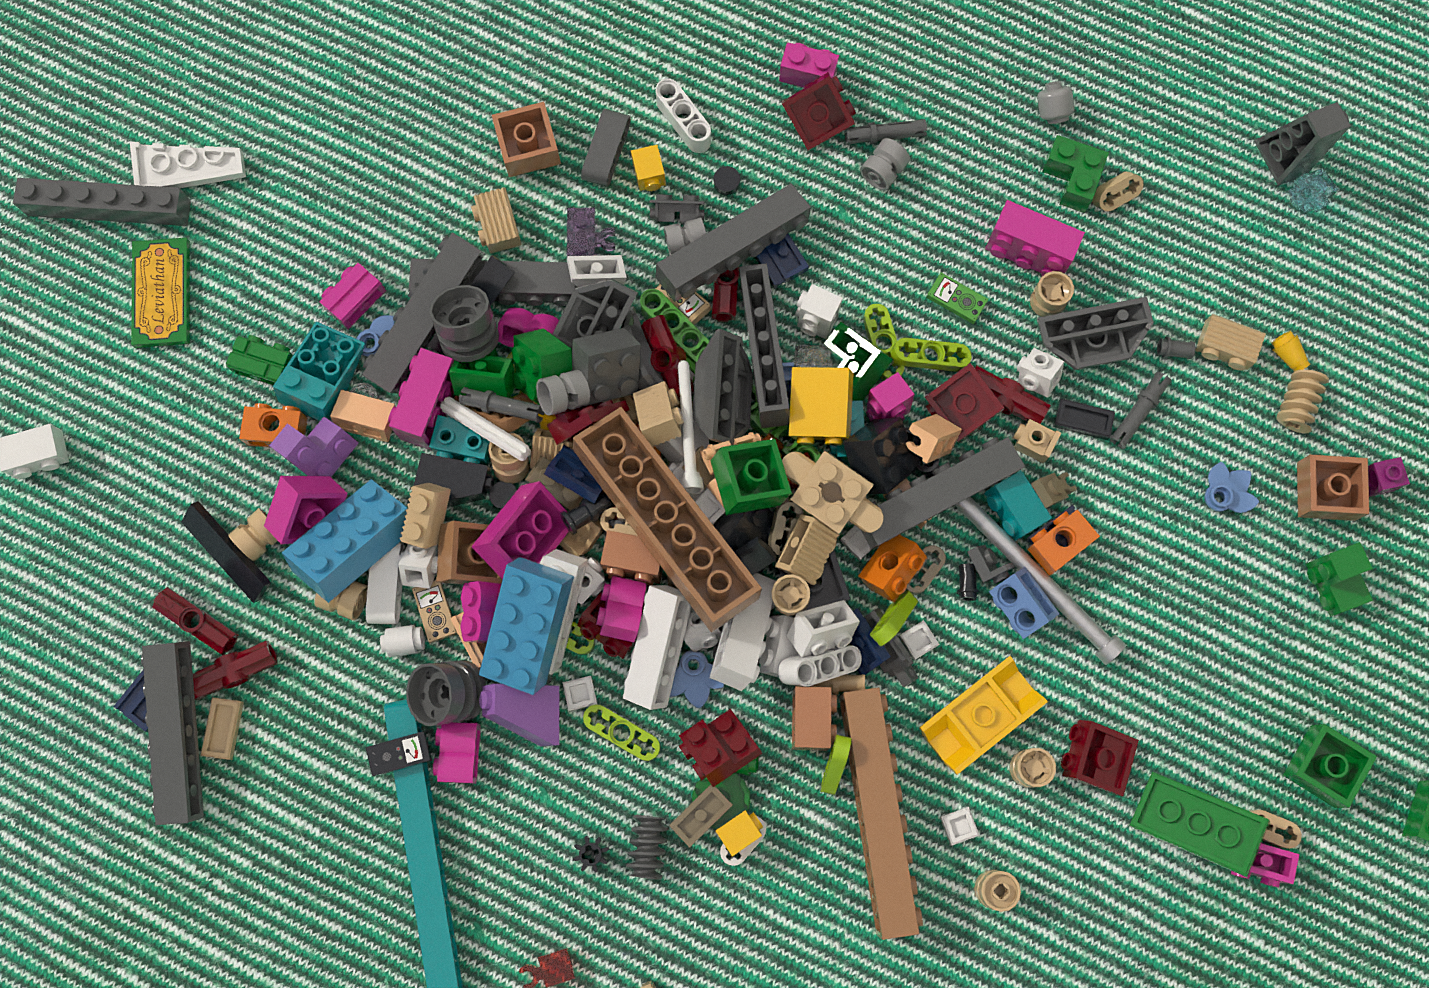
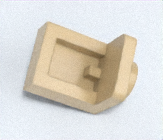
[559,520,604,557]

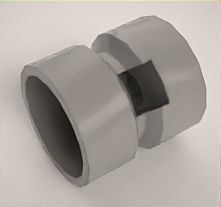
[860,138,911,191]
[663,218,706,255]
[536,370,590,416]

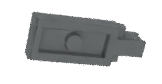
[864,608,918,687]

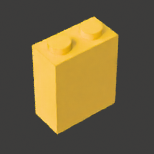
[789,367,853,445]

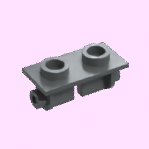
[650,194,705,222]

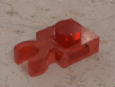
[519,947,576,988]

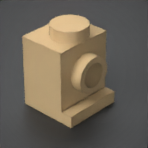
[1013,419,1061,464]

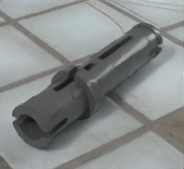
[844,119,927,145]
[1110,372,1172,449]
[459,387,544,423]

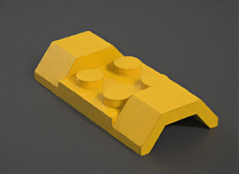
[919,656,1048,775]

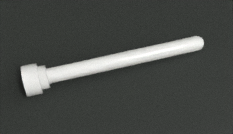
[678,360,704,494]

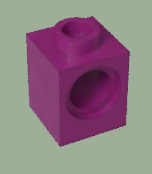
[1368,457,1410,497]

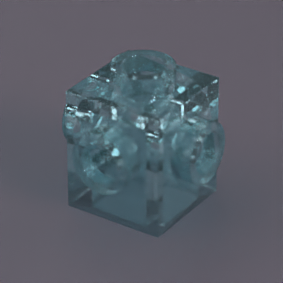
[1288,169,1339,213]

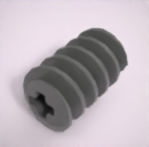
[626,814,669,880]

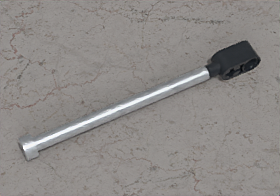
[904,427,1127,665]

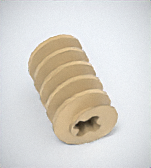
[1277,370,1329,434]

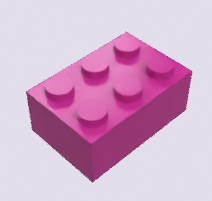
[985,200,1085,276]
[388,348,454,451]
[472,481,569,580]

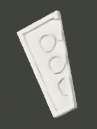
[130,142,246,188]

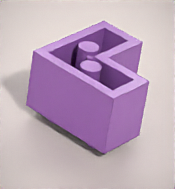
[269,417,358,477]

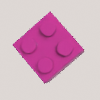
[264,476,348,544]

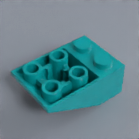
[273,321,366,421]

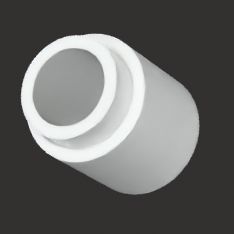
[380,625,425,657]

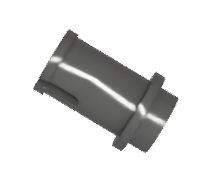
[1157,336,1196,359]

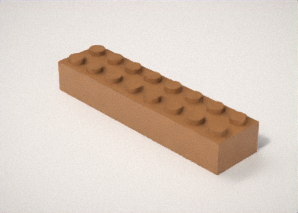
[573,407,762,633]
[839,687,923,940]

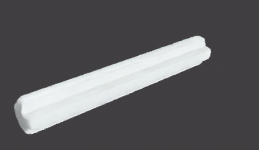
[440,397,531,461]

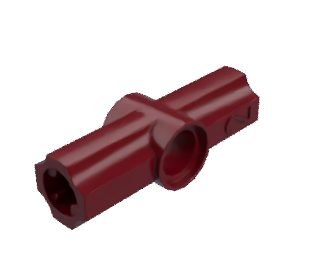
[712,266,739,322]
[641,315,694,401]
[975,365,1051,424]
[152,587,239,655]
[193,640,278,700]

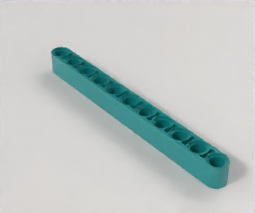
[384,699,463,988]

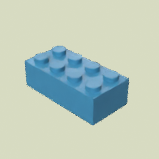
[282,479,408,603]
[479,557,574,695]

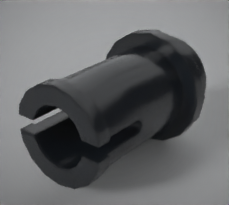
[956,563,980,601]

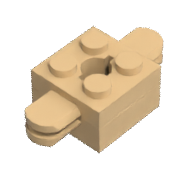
[782,451,883,534]

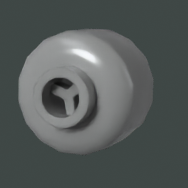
[1037,81,1075,124]

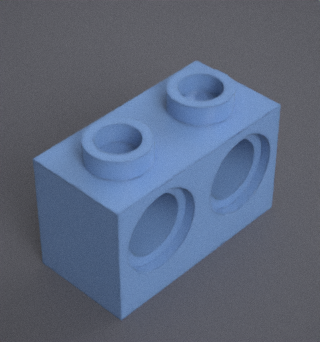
[989,567,1060,639]

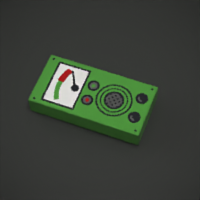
[926,272,988,324]

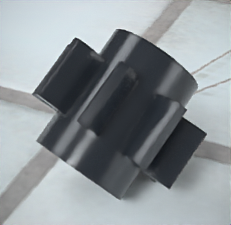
[573,836,610,873]

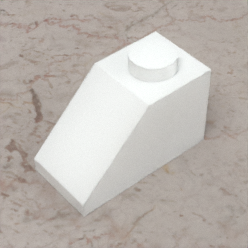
[567,255,627,287]

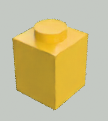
[631,145,666,191]
[716,810,763,856]

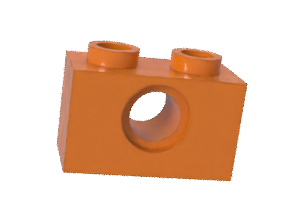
[239,403,308,448]
[1027,509,1100,576]
[858,535,927,603]

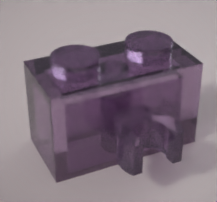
[567,207,615,257]

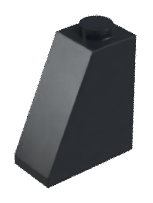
[409,453,495,508]

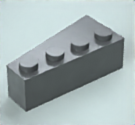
[1254,102,1351,186]

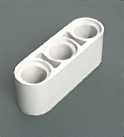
[656,79,711,153]
[366,542,405,624]
[778,645,862,687]

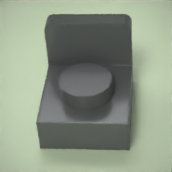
[968,545,1015,584]

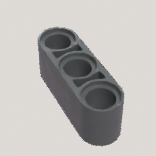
[581,108,631,187]

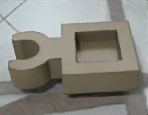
[1031,472,1077,509]

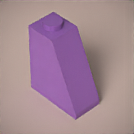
[479,684,559,747]

